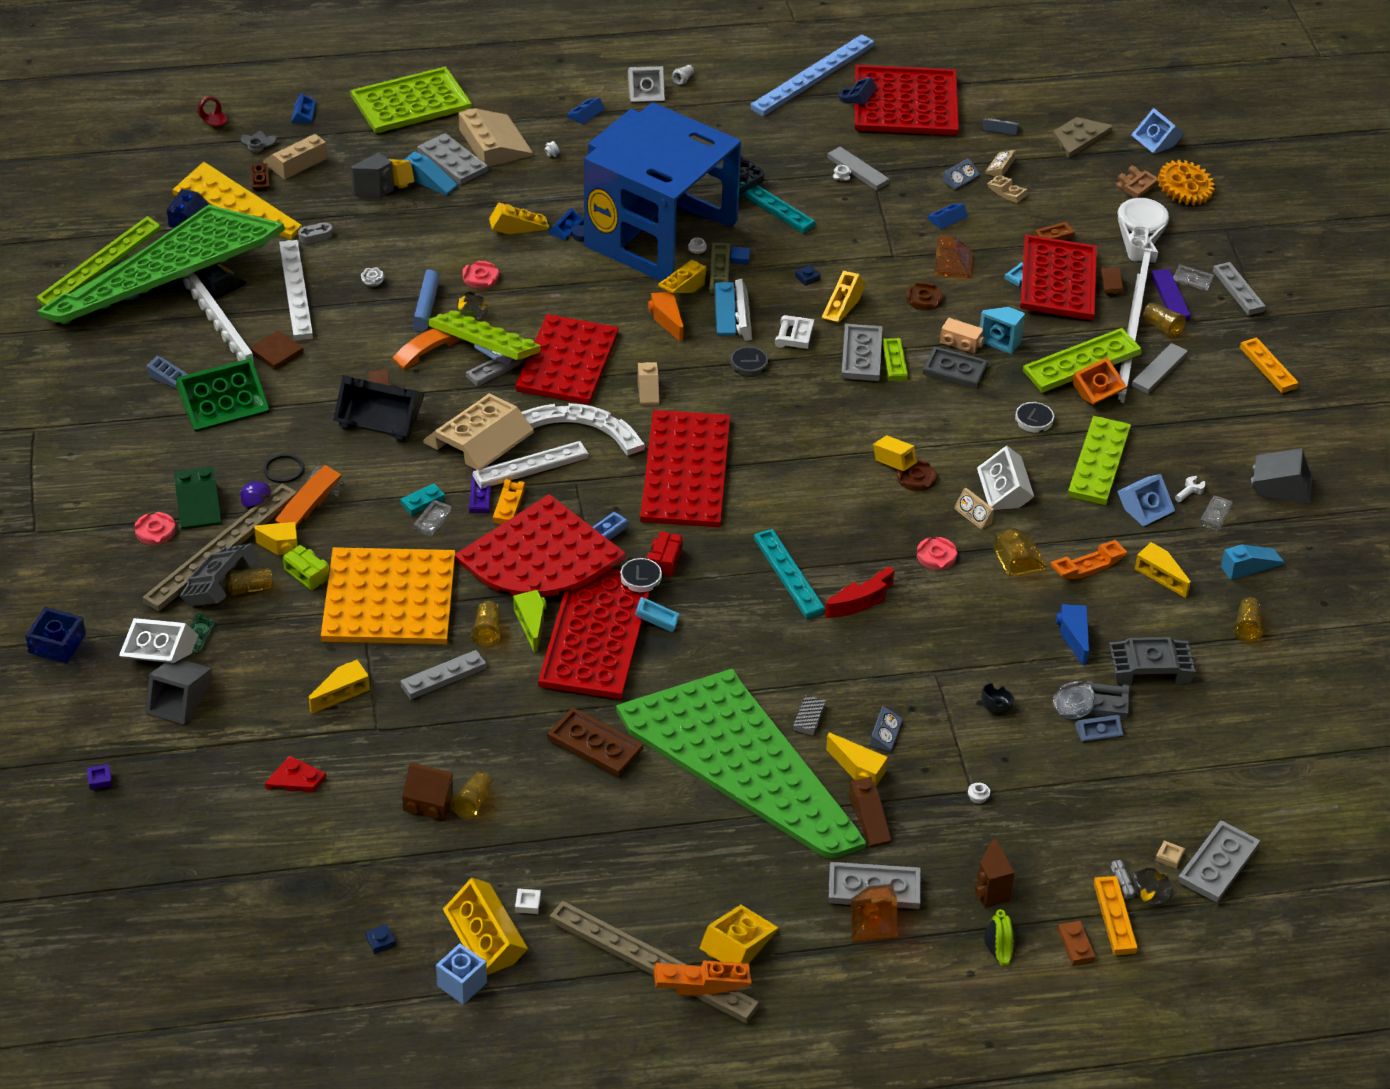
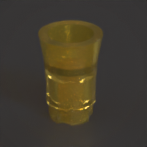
[1143,303,1186,338]
[227,568,273,597]
[1233,597,1263,642]
[471,601,500,647]
[450,771,493,819]

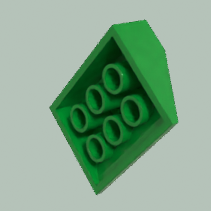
[176,358,269,431]

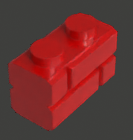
[647,531,683,577]

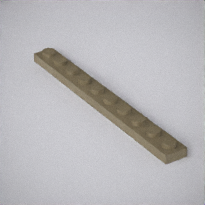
[143,484,297,612]
[550,900,759,1023]

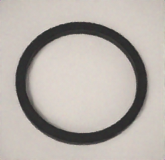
[263,454,304,483]

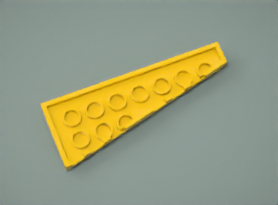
[172,162,302,240]

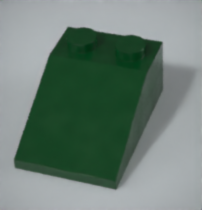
[174,467,222,530]

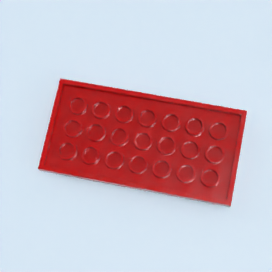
[640,410,730,528]
[538,569,651,699]

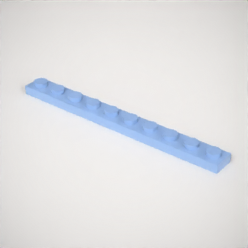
[751,35,874,116]

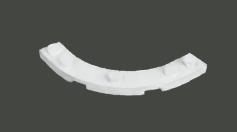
[521,403,644,456]

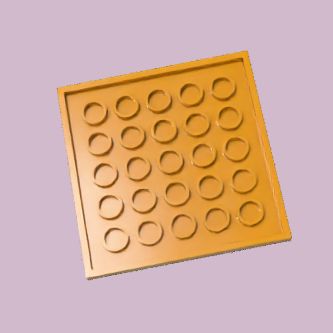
[321,547,455,644]

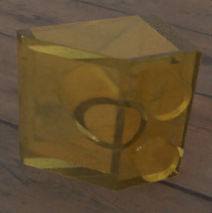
[994,528,1047,577]

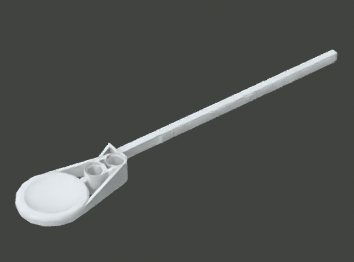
[1117,198,1169,403]

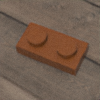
[1034,222,1075,240]
[1058,921,1095,966]

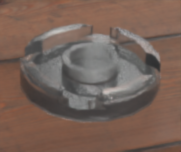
[1053,681,1096,719]

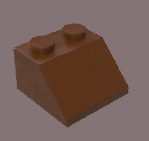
[402,762,454,821]
[975,839,1015,908]

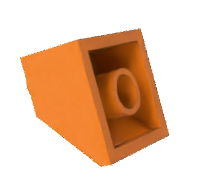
[1073,357,1127,405]

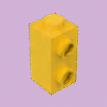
[873,435,917,471]

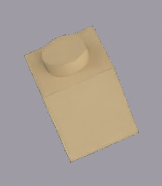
[638,362,659,405]

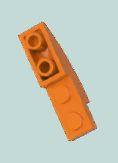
[653,960,751,995]

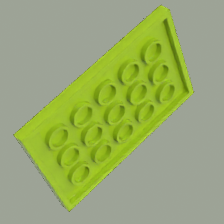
[350,67,472,133]

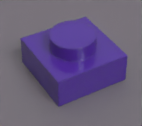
[87,764,112,790]

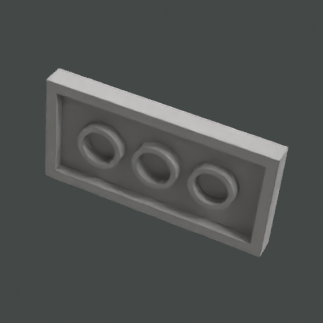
[417,133,488,185]
[841,324,882,381]
[1177,820,1260,903]
[828,862,920,909]

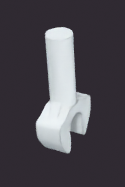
[1175,476,1205,502]

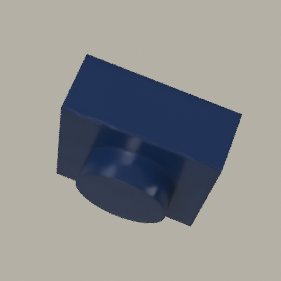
[795,265,820,286]
[365,924,396,954]

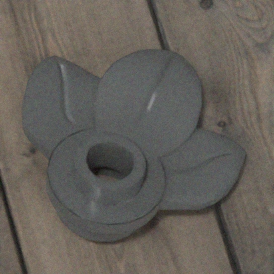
[241,130,276,153]

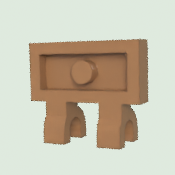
[1115,165,1158,198]

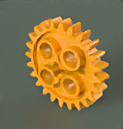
[1157,160,1215,206]

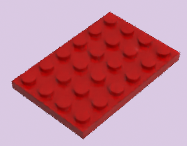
[1020,234,1097,320]
[515,314,619,405]

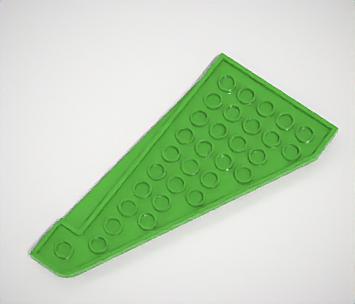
[38,205,285,324]
[616,668,866,858]

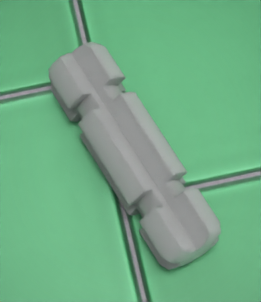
[1111,860,1136,900]

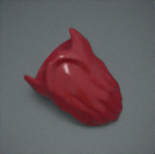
[197,96,227,127]

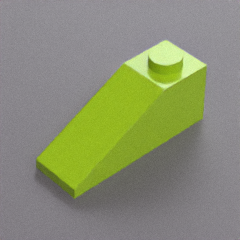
[514,590,547,653]

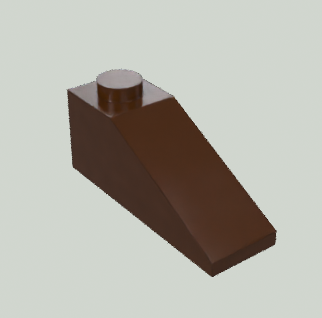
[849,777,891,848]

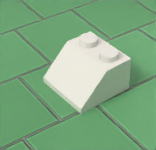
[628,66,665,102]

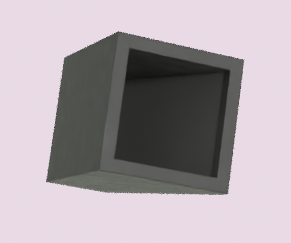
[1251,448,1313,504]
[145,659,212,724]

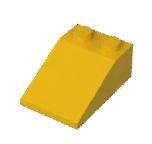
[700,905,779,964]

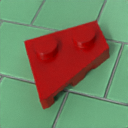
[265,756,326,793]

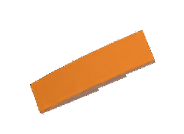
[275,465,342,528]

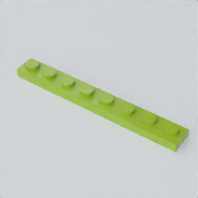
[37,216,161,306]

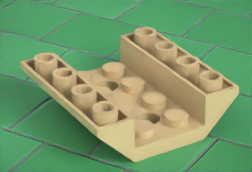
[423,393,534,471]

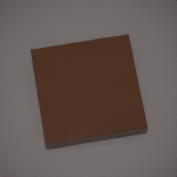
[249,330,304,370]

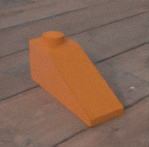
[648,292,683,341]

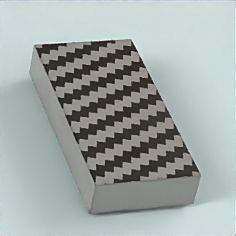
[793,695,826,735]

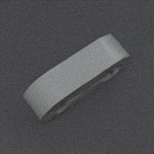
[298,223,333,244]

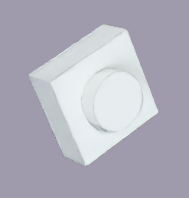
[515,889,541,914]

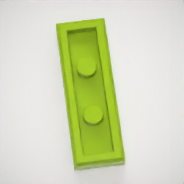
[882,338,908,381]

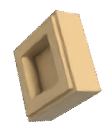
[1155,841,1185,869]

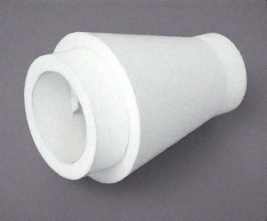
[672,65,694,85]

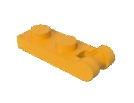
[493,479,525,524]

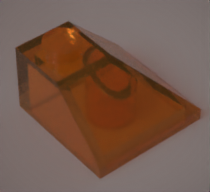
[934,235,972,278]
[851,884,897,942]

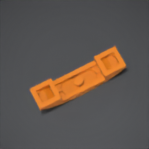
[393,328,462,370]
[1050,540,1127,579]

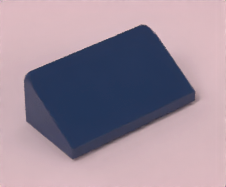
[845,77,877,105]

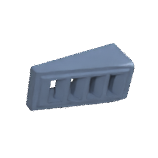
[147,356,188,388]

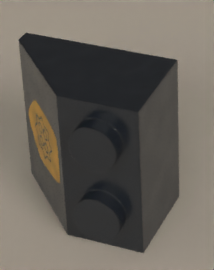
[194,263,246,300]

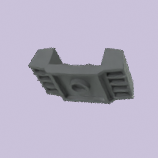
[180,543,258,607]
[1109,637,1196,686]

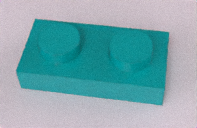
[401,483,445,516]

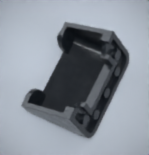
[333,375,425,440]

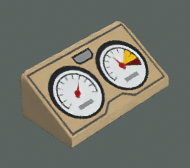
[985,150,1015,177]
[955,488,994,529]

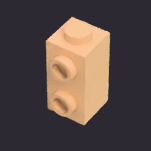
[940,318,985,354]

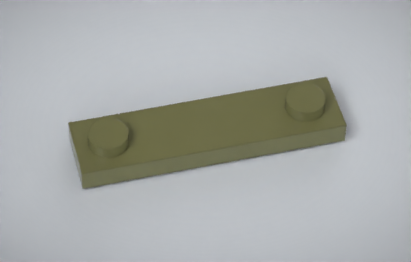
[709,243,730,294]

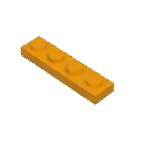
[1240,337,1299,393]
[1094,876,1137,955]

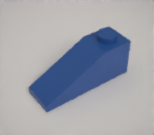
[1056,604,1089,665]

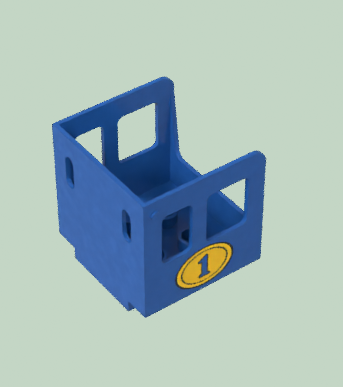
[584,102,742,281]

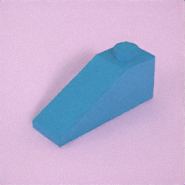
[404,151,458,196]
[714,282,736,336]
[1221,544,1284,580]

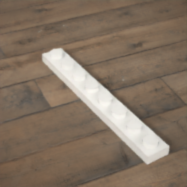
[279,240,313,341]
[183,272,254,364]

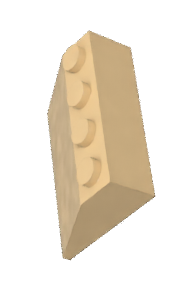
[459,108,533,167]

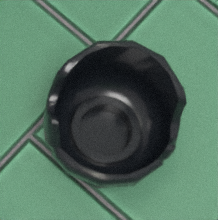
[981,683,1014,713]

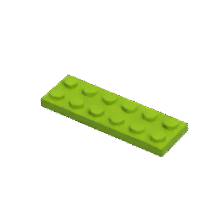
[428,311,541,360]
[1023,328,1141,393]
[1068,416,1131,505]

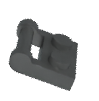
[1085,680,1129,719]

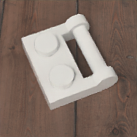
[775,315,814,349]

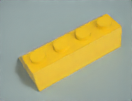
[443,878,528,975]

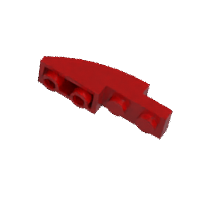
[825,566,895,618]

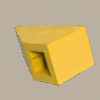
[489,203,549,235]
[658,260,706,293]

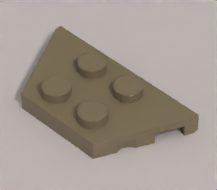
[1053,117,1113,158]

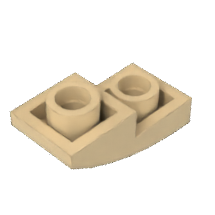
[987,176,1027,203]

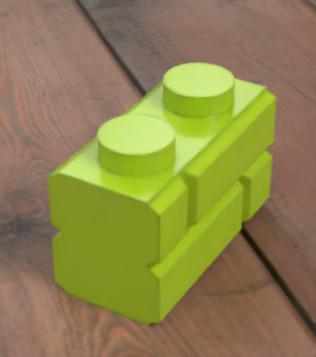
[283,545,329,590]

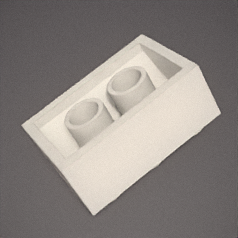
[977,446,1034,510]
[119,618,198,663]

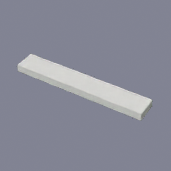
[473,441,589,489]

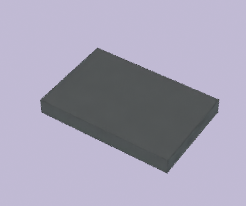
[922,347,988,389]

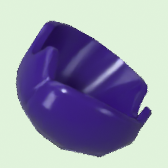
[240,481,271,507]

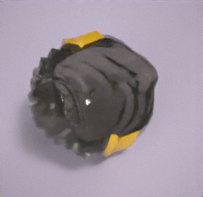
[457,291,489,321]
[1133,868,1174,905]

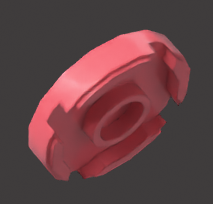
[462,261,499,289]
[135,512,176,545]
[917,537,957,570]

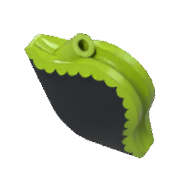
[984,910,1018,966]

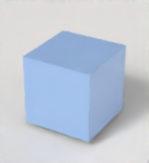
[436,944,487,1005]

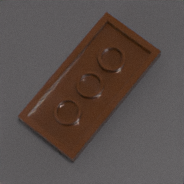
[547,707,643,777]

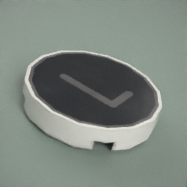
[1015,402,1054,433]
[621,558,662,592]

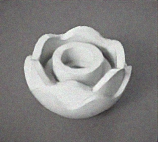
[361,267,384,287]

